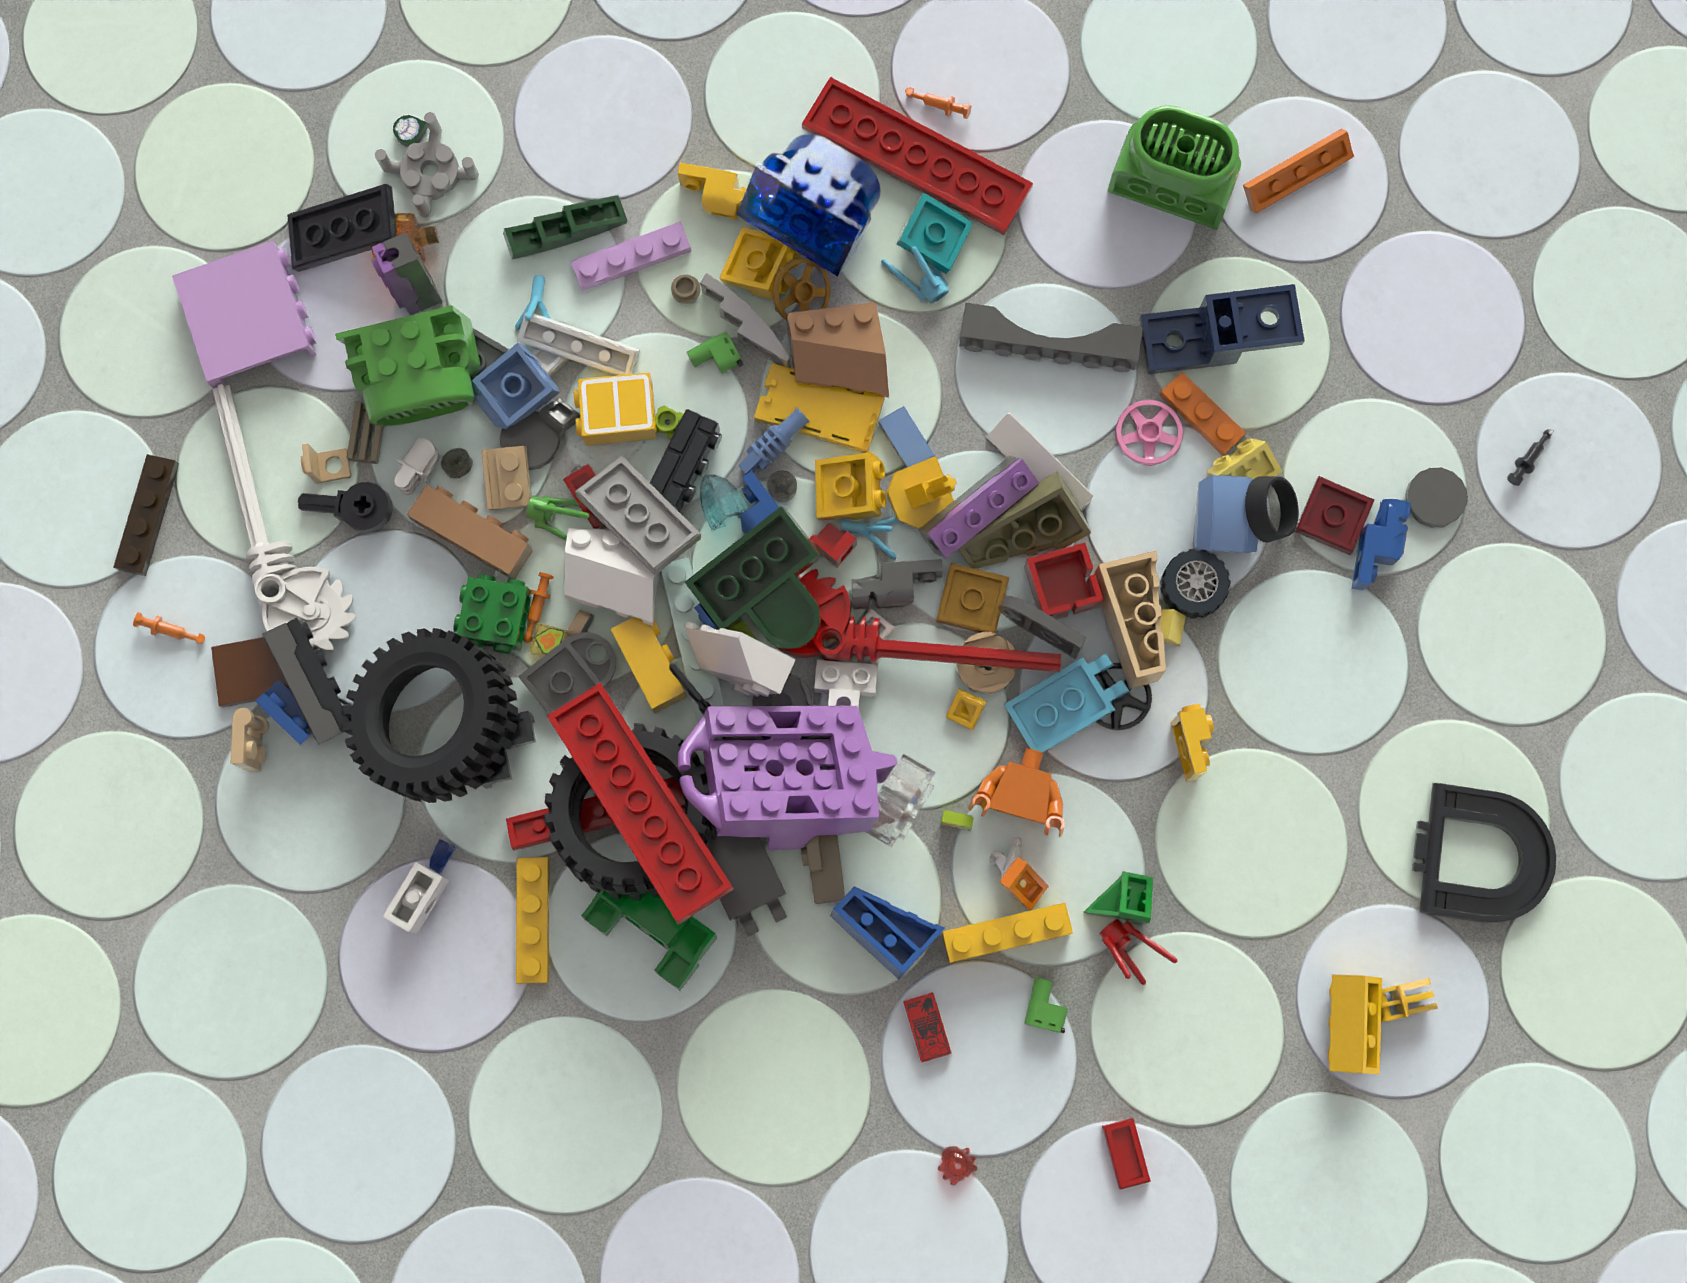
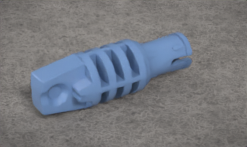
[738,408,810,474]

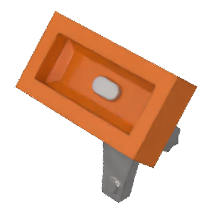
[989,837,1049,911]

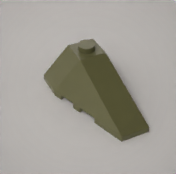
[958,471,1091,568]

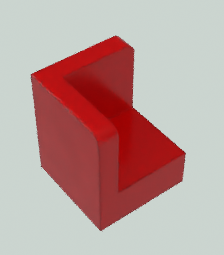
[810,523,857,568]

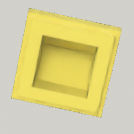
[1160,609,1186,646]

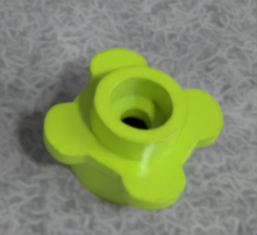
[655,406,683,439]

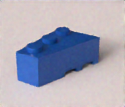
[830,886,945,980]

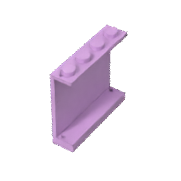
[172,240,317,388]

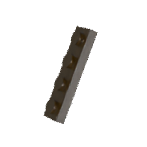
[113,454,179,576]

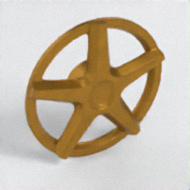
[773,258,831,321]

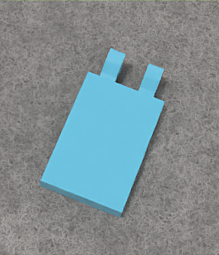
[1004,654,1130,753]

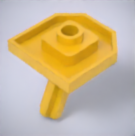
[886,456,957,529]

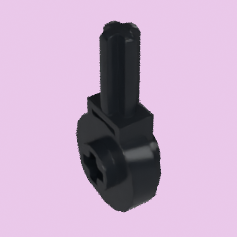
[297,482,393,533]

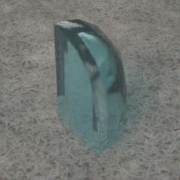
[700,475,748,530]

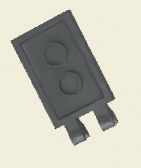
[709,836,787,937]

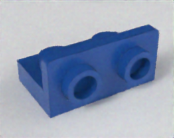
[255,681,312,745]

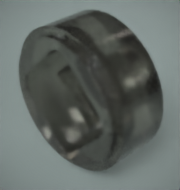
[441,448,473,478]
[767,470,797,502]

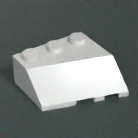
[564,528,659,626]
[685,622,795,697]

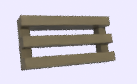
[346,401,384,464]

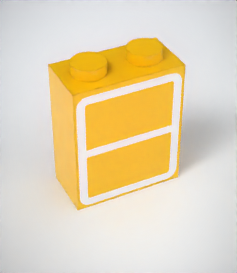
[573,372,657,446]

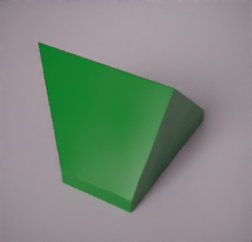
[1083,871,1153,925]

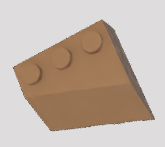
[787,302,889,398]

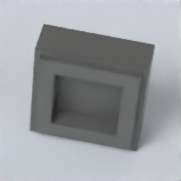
[538,397,580,435]

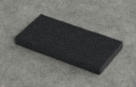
[287,184,397,272]

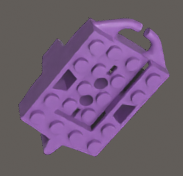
[678,706,897,850]

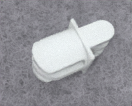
[394,438,440,495]

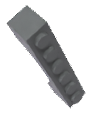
[959,303,1143,372]

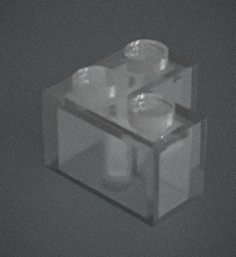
[866,754,936,848]

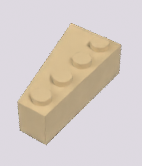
[1094,551,1166,689]

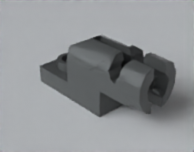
[852,559,943,610]

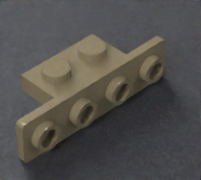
[801,835,845,904]

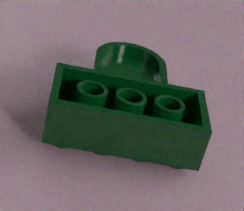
[684,506,823,649]

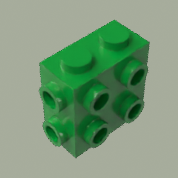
[453,574,532,654]

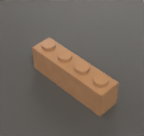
[407,484,533,579]

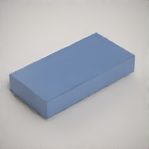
[878,406,935,468]

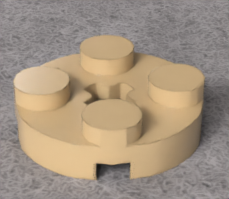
[956,632,1016,694]

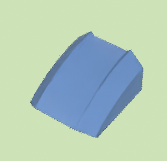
[471,343,560,429]
[1193,475,1258,553]

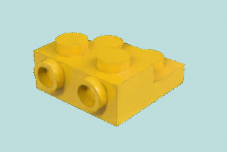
[719,227,801,300]
[815,452,886,521]
[1170,704,1214,782]

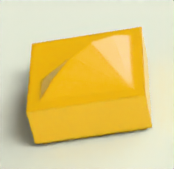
[946,688,987,730]

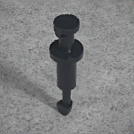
[1507,429,1554,486]

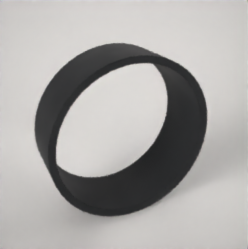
[1245,476,1299,543]

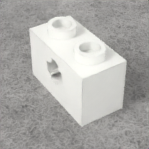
[382,862,450,934]

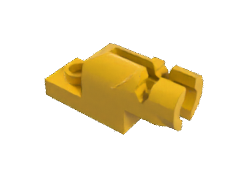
[678,162,764,224]

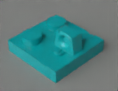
[896,193,973,274]

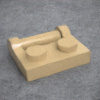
[230,708,269,772]

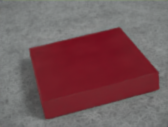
[1294,476,1375,555]

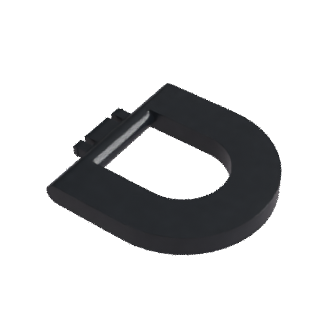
[1412,783,1556,923]

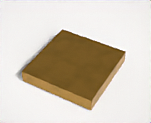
[936,563,1009,633]

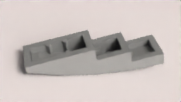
[700,273,791,368]

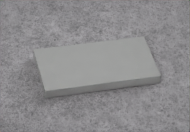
[575,456,701,575]

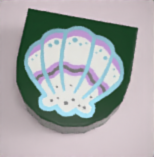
[393,115,428,147]

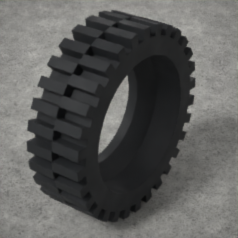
[343,628,518,803]

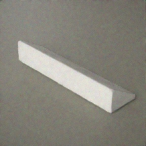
[517,312,640,375]
[986,412,1093,510]

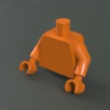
[968,748,1065,837]

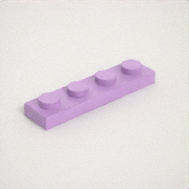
[571,221,692,291]

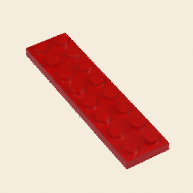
[802,77,1033,235]
[547,682,734,925]

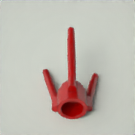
[1099,919,1178,985]

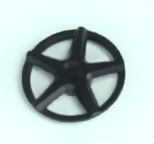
[1095,663,1152,730]

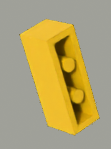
[611,617,687,713]
[1328,974,1382,1075]

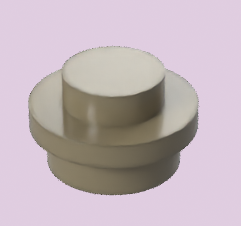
[671,274,701,304]

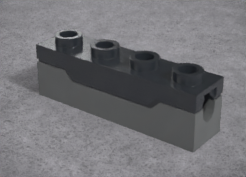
[262,618,351,745]

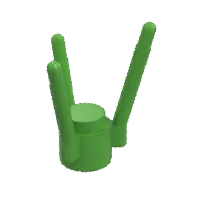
[527,495,590,541]

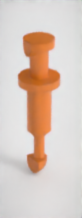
[905,87,972,119]
[523,572,554,643]
[133,612,205,644]

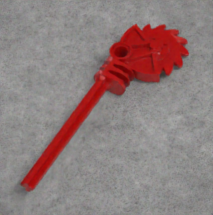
[778,569,1062,672]

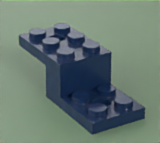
[1139,284,1305,375]

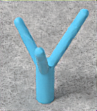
[515,275,551,330]
[841,517,899,559]

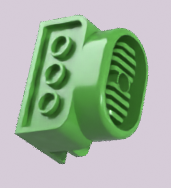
[1107,105,1241,230]
[335,305,480,426]

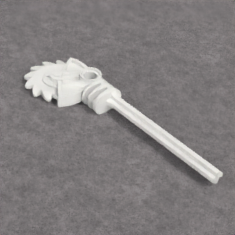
[212,384,356,651]

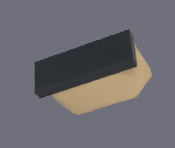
[567,609,595,636]

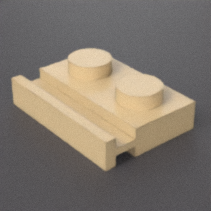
[481,446,532,510]

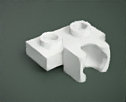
[814,660,878,709]

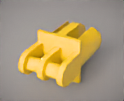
[1381,978,1438,1022]

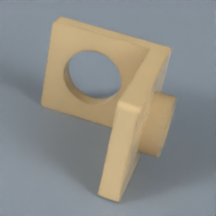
[301,444,351,484]

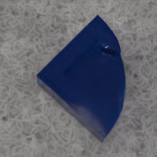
[429,839,455,874]

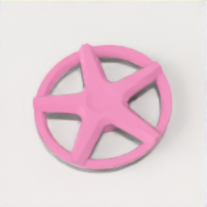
[1116,400,1183,466]

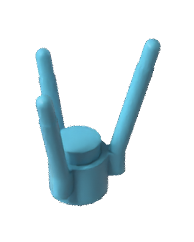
[881,246,949,304]

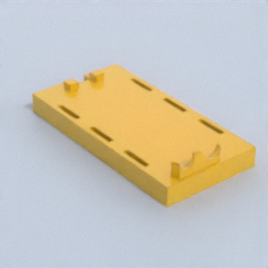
[754,363,885,453]

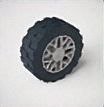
[1160,549,1231,619]

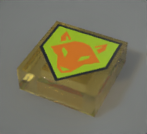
[529,623,567,657]

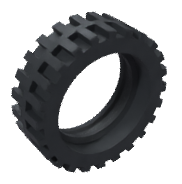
[544,723,717,900]

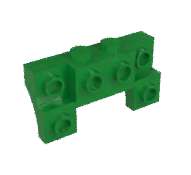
[581,890,717,991]

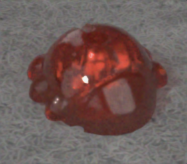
[937,1146,978,1186]

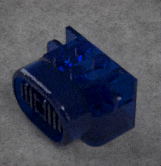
[736,134,881,277]

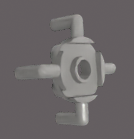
[375,112,479,217]

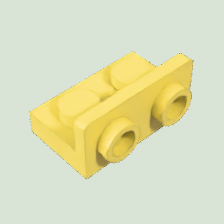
[1206,438,1283,480]

